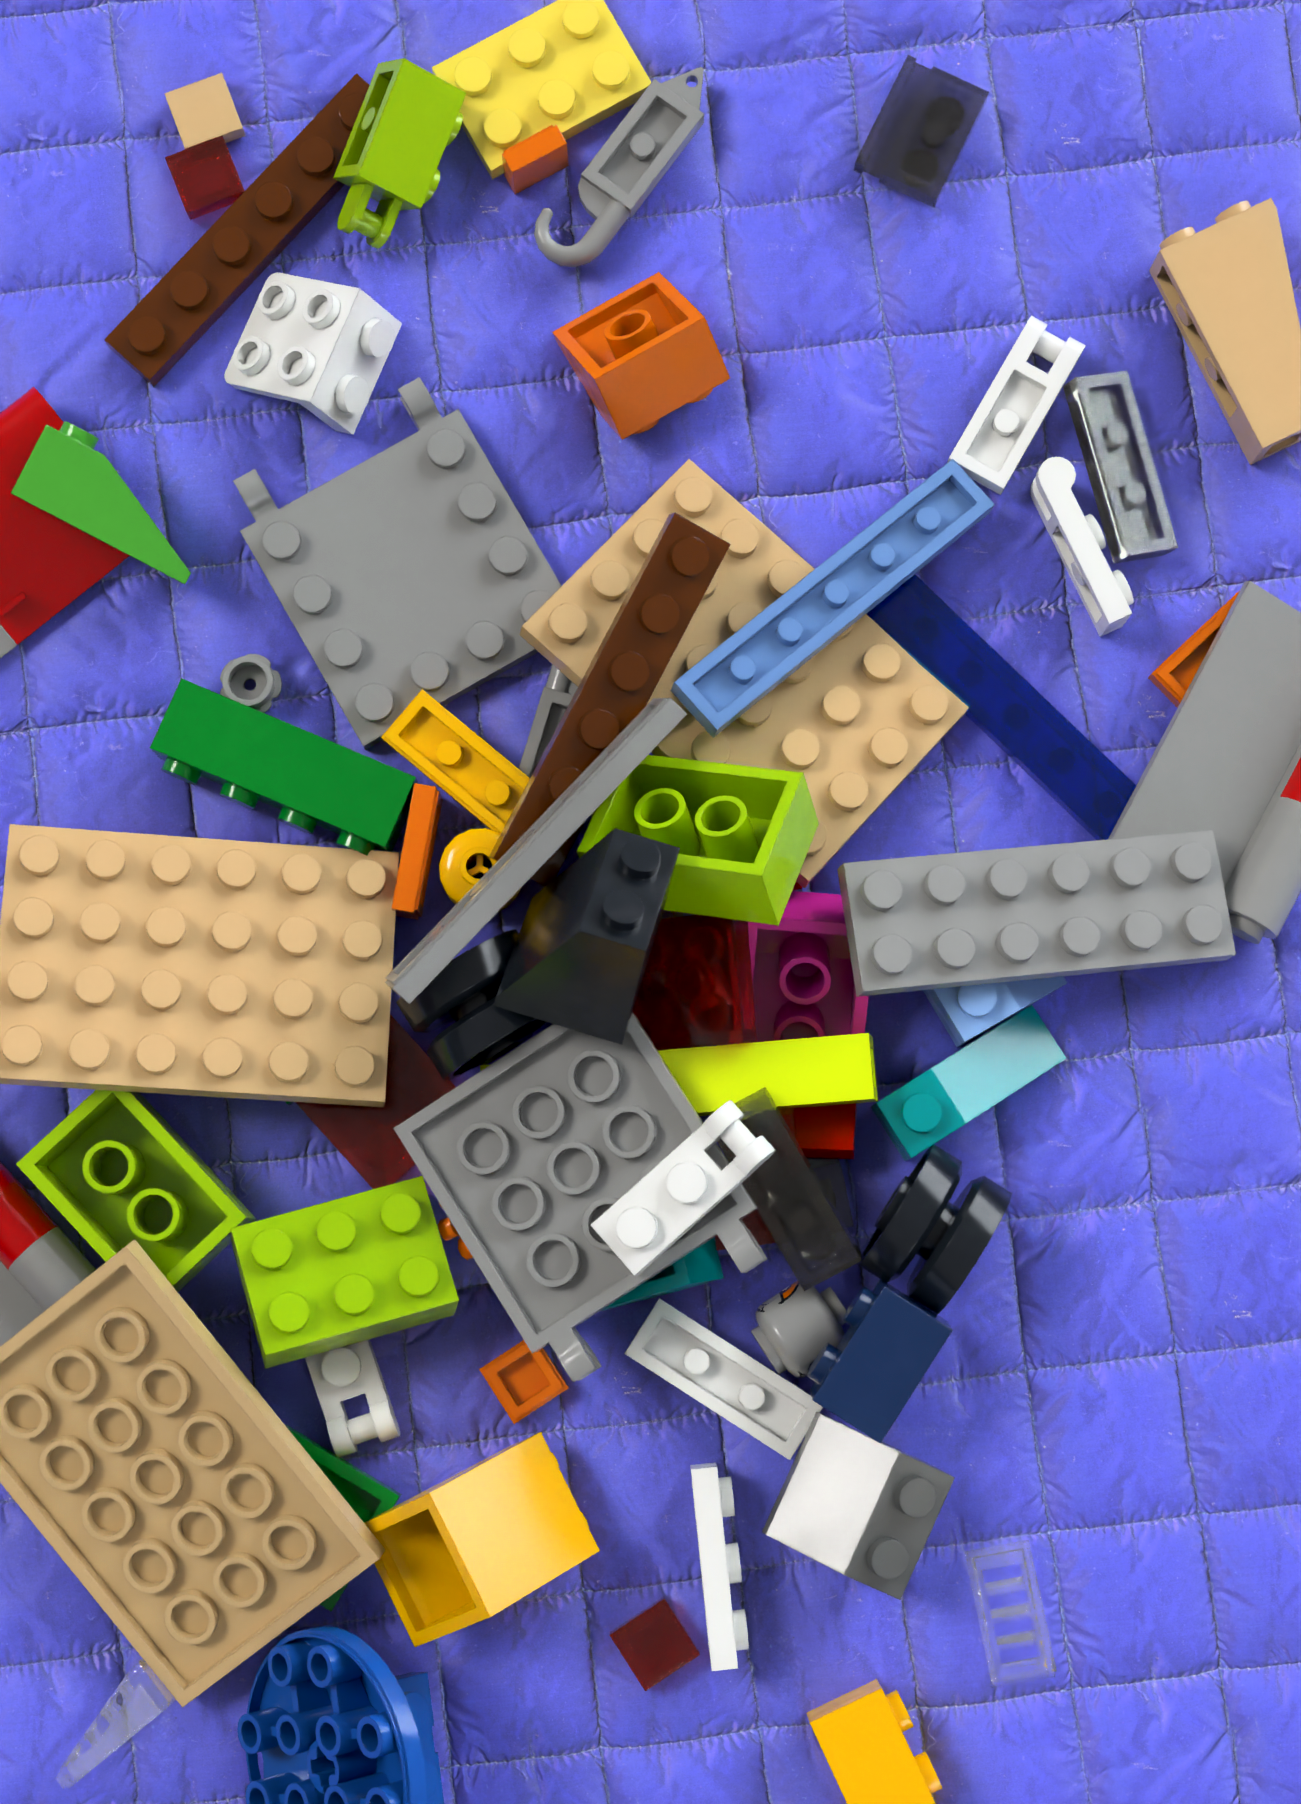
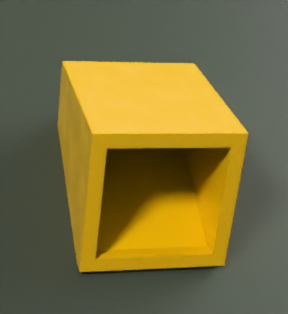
[364,1432,600,1647]

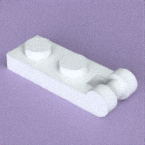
[947,315,1086,495]
[1030,457,1134,637]
[591,1100,775,1276]
[305,1339,400,1457]

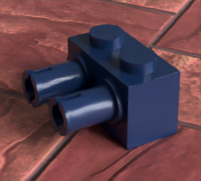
[807,1279,953,1444]

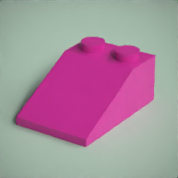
[733,891,869,1044]

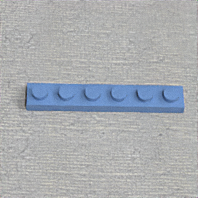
[670,459,995,738]

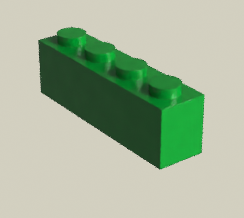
[150,678,419,856]

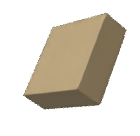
[164,73,246,157]

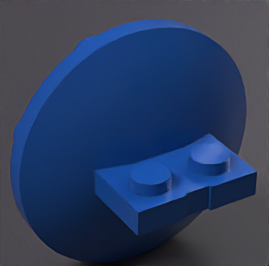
[237,1626,444,1804]

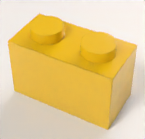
[806,1679,942,1804]

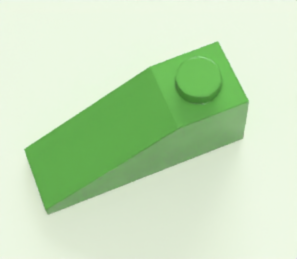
[11,421,191,584]

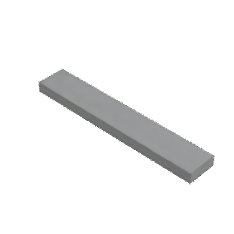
[385,698,687,1004]

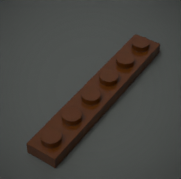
[104,73,369,387]
[489,513,731,887]

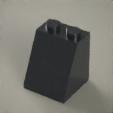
[494,828,680,1045]

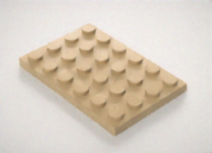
[520,459,970,888]
[0,824,399,1107]
[0,1239,386,1708]

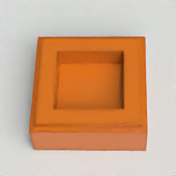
[502,125,569,194]
[479,1340,569,1424]

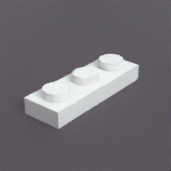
[624,1298,823,1460]
[690,1462,749,1671]

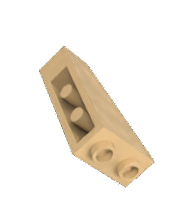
[1149,198,1301,465]

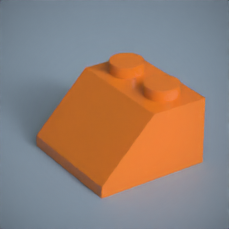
[552,272,730,440]

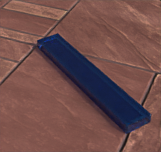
[867,575,1136,840]

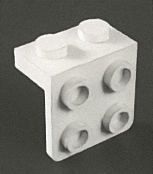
[224,272,402,435]

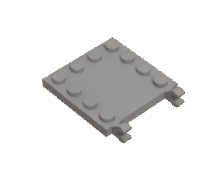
[233,377,561,750]
[393,1012,768,1382]

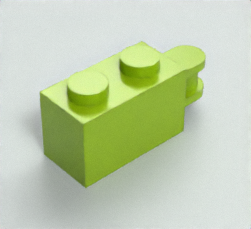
[333,58,466,249]

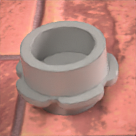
[220,654,282,713]

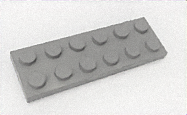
[837,830,1236,997]

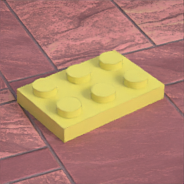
[432,0,651,180]

